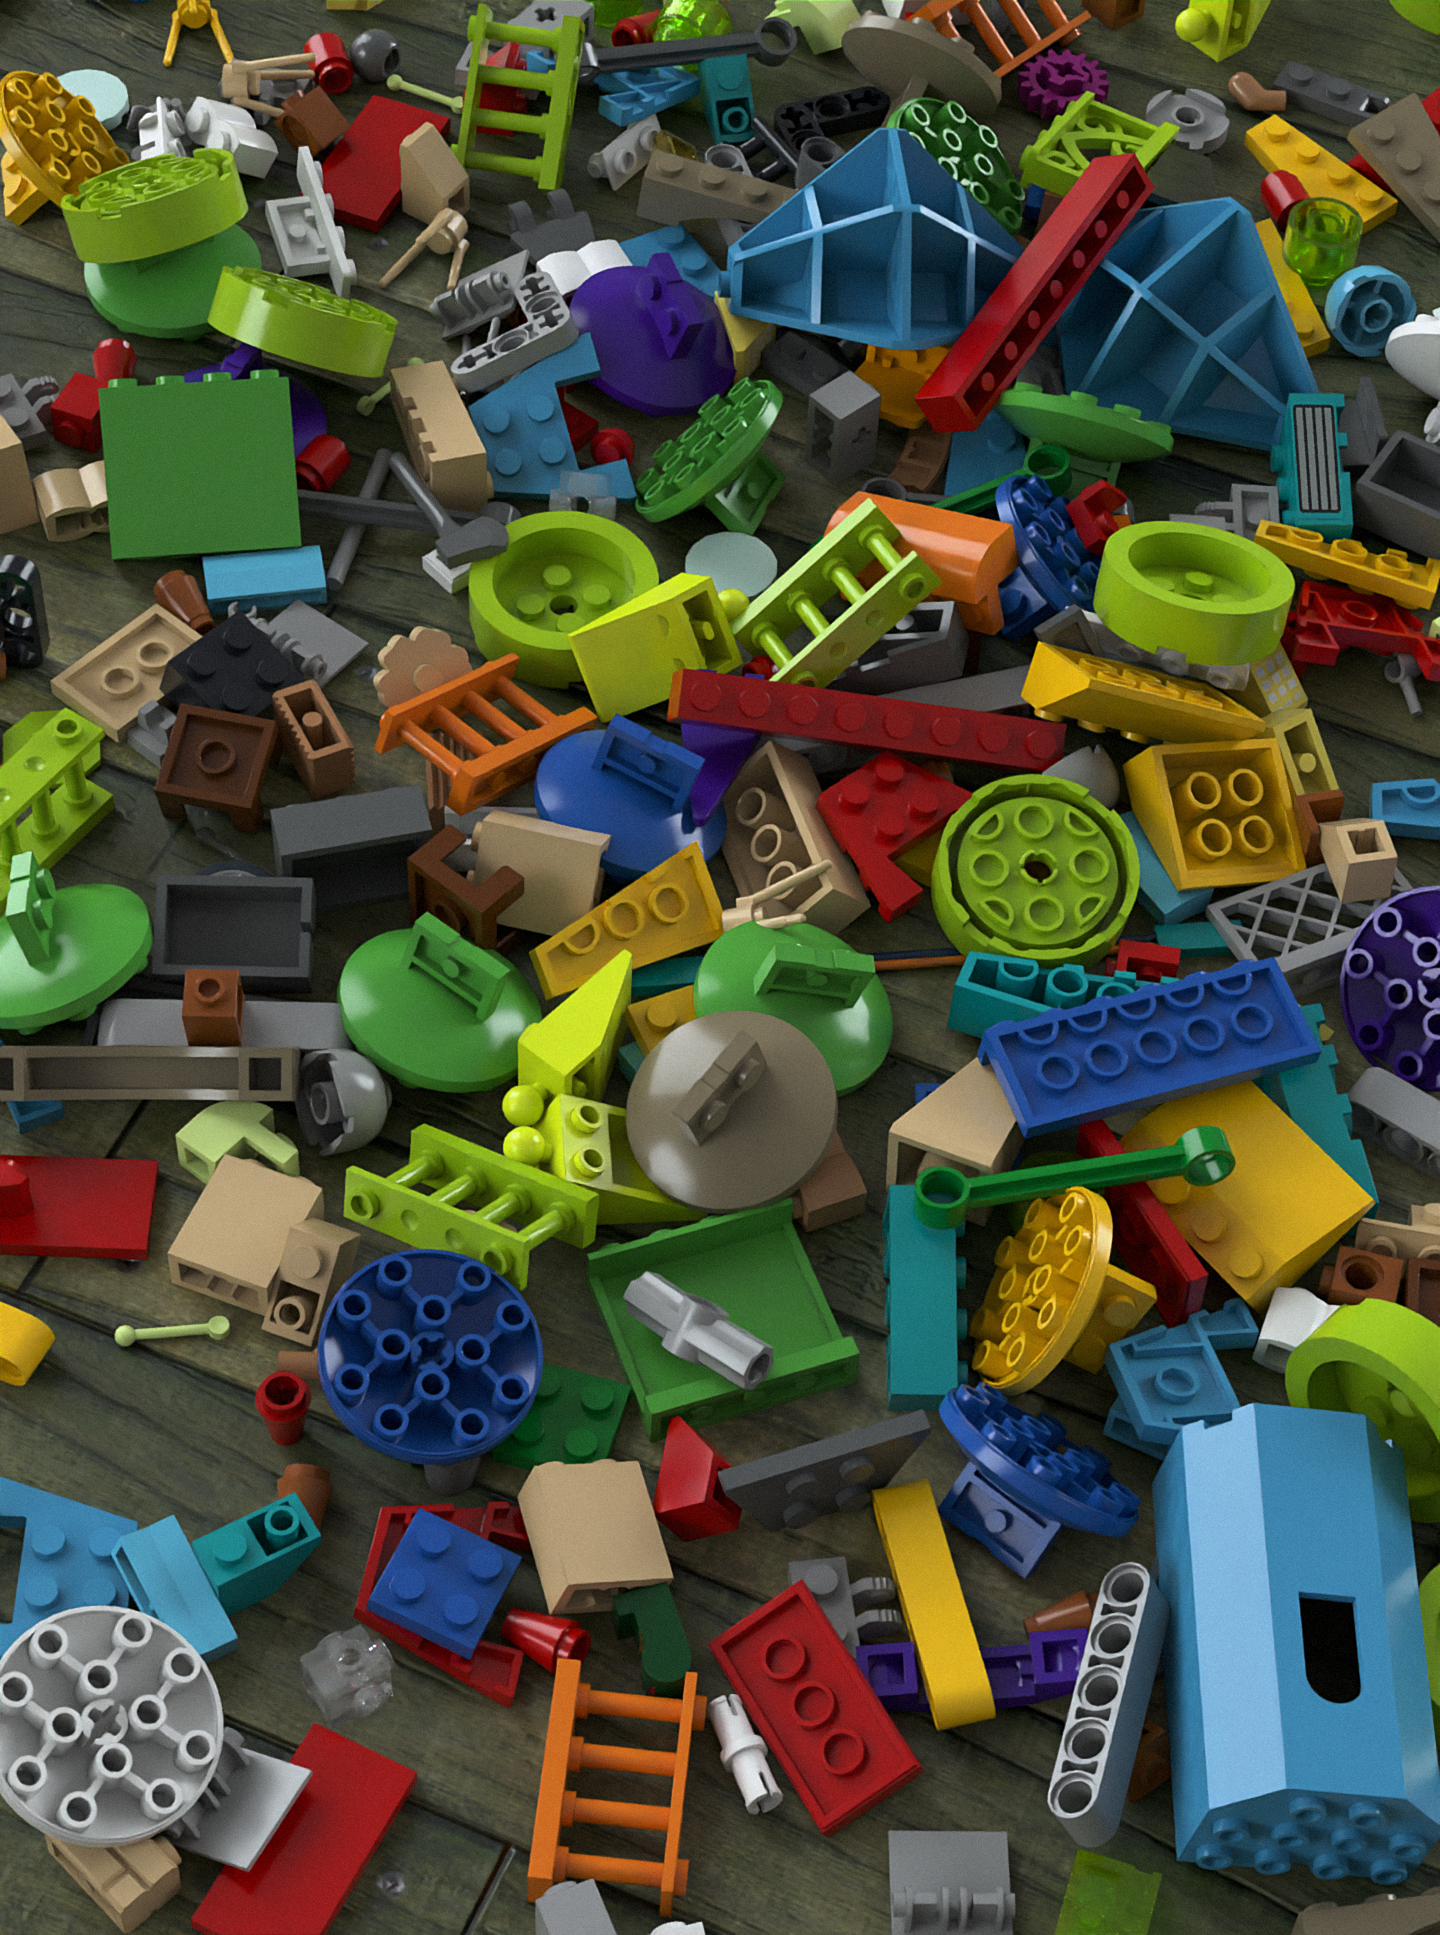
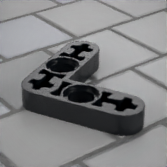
[773,86,890,157]
[0,555,50,669]

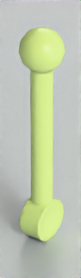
[387,74,463,114]
[357,357,424,416]
[114,1316,230,1347]

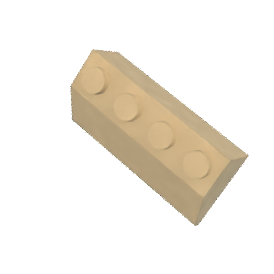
[721,740,871,936]

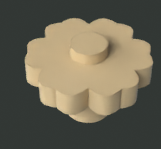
[373,626,473,708]

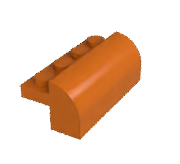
[823,491,1019,635]

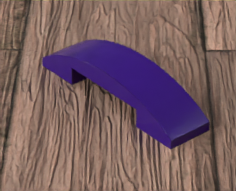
[856,1628,1088,1713]

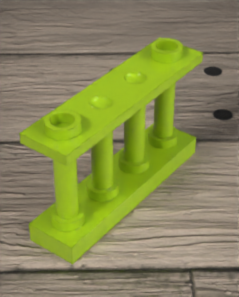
[450,3,586,195]
[729,497,943,689]
[0,707,115,916]
[343,1123,599,1291]

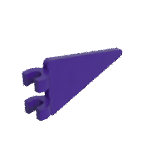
[680,669,765,827]

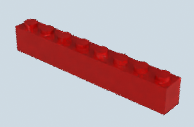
[914,153,1155,433]
[667,668,1067,775]

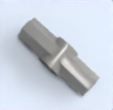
[623,1271,774,1390]

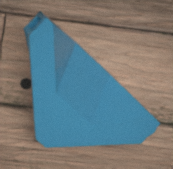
[718,128,1025,350]
[1055,197,1320,452]

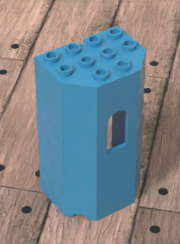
[1152,1403,1440,1885]

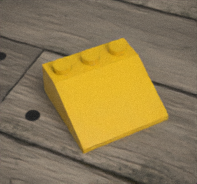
[1123,738,1307,892]

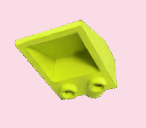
[1175,0,1271,63]
[567,573,750,723]
[502,949,632,1127]
[503,1093,708,1225]

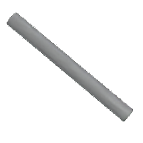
[325,449,393,591]

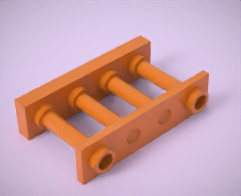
[906,0,1091,79]
[374,652,598,817]
[527,1658,707,1917]

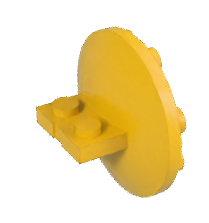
[0,71,131,226]
[968,1186,1157,1396]

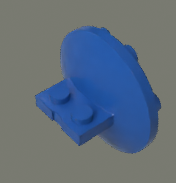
[995,474,1102,643]
[533,714,727,883]
[317,1249,543,1465]
[937,1382,1141,1579]

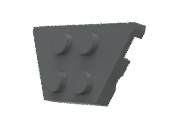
[718,1409,932,1532]

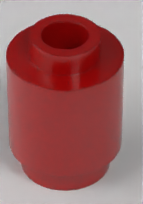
[303,32,354,94]
[1260,170,1317,233]
[295,434,351,493]

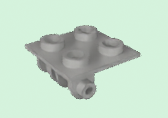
[429,249,530,341]
[249,599,369,689]
[158,1727,313,1872]
[888,1830,1015,1935]

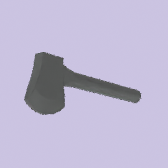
[388,452,509,570]

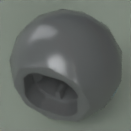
[349,29,402,83]

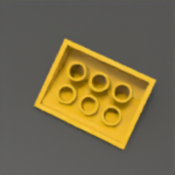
[1020,641,1267,745]
[1118,1080,1376,1316]

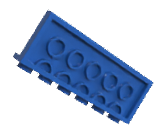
[977,957,1321,1139]

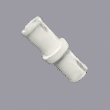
[706,1694,783,1814]

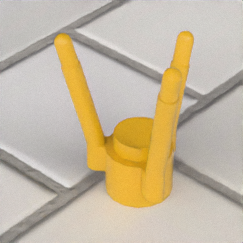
[163,0,234,67]

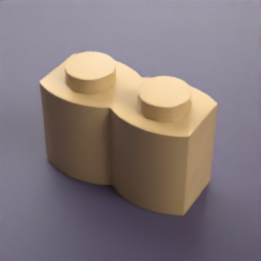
[33,460,110,542]

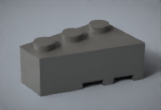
[810,601,970,696]

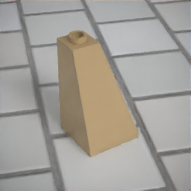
[885,1057,1025,1226]

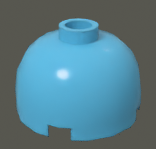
[1324,265,1417,357]

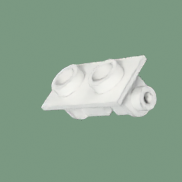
[139,97,187,160]
[587,113,667,191]

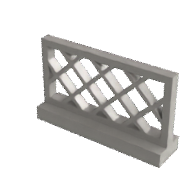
[1205,863,1414,999]

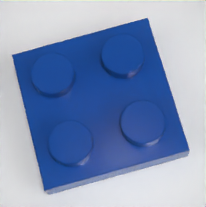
[366,1508,522,1660]

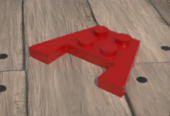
[1292,580,1440,682]
[815,750,973,924]
[353,1501,532,1708]

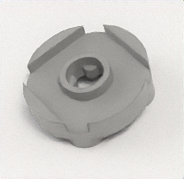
[1145,89,1229,156]

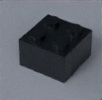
[159,610,305,720]

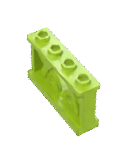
[1019,91,1180,197]

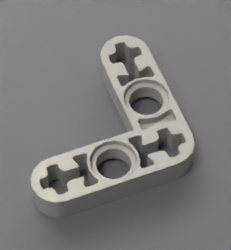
[451,272,579,393]

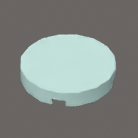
[57,69,129,131]
[685,532,777,604]

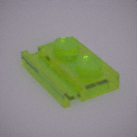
[1054,1849,1162,1935]

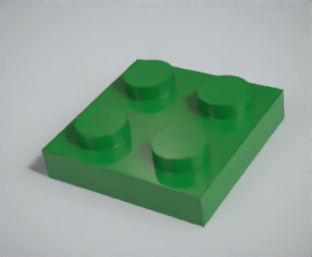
[492,1362,632,1471]

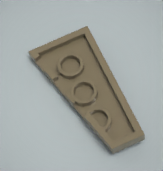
[1347,92,1440,243]

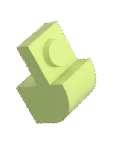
[764,0,861,55]
[175,1100,300,1185]

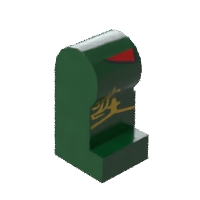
[611,1581,693,1699]

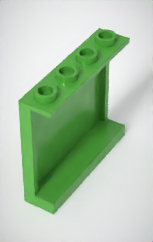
[98,369,302,563]
[587,1197,860,1443]

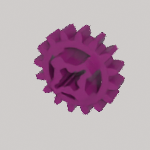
[1017,49,1109,119]

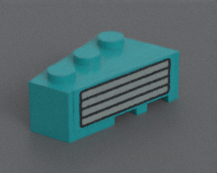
[1270,393,1353,544]

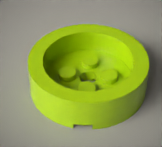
[60,148,248,263]
[207,266,398,378]
[469,511,659,689]
[1093,521,1295,666]
[931,774,1140,971]
[1285,1298,1440,1523]

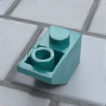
[696,54,755,145]
[192,1492,322,1617]

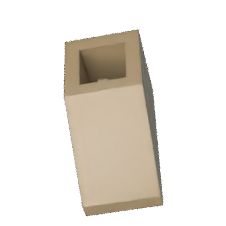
[399,121,470,225]
[1318,818,1398,904]
[261,1217,362,1347]

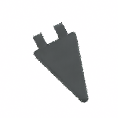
[507,188,596,267]

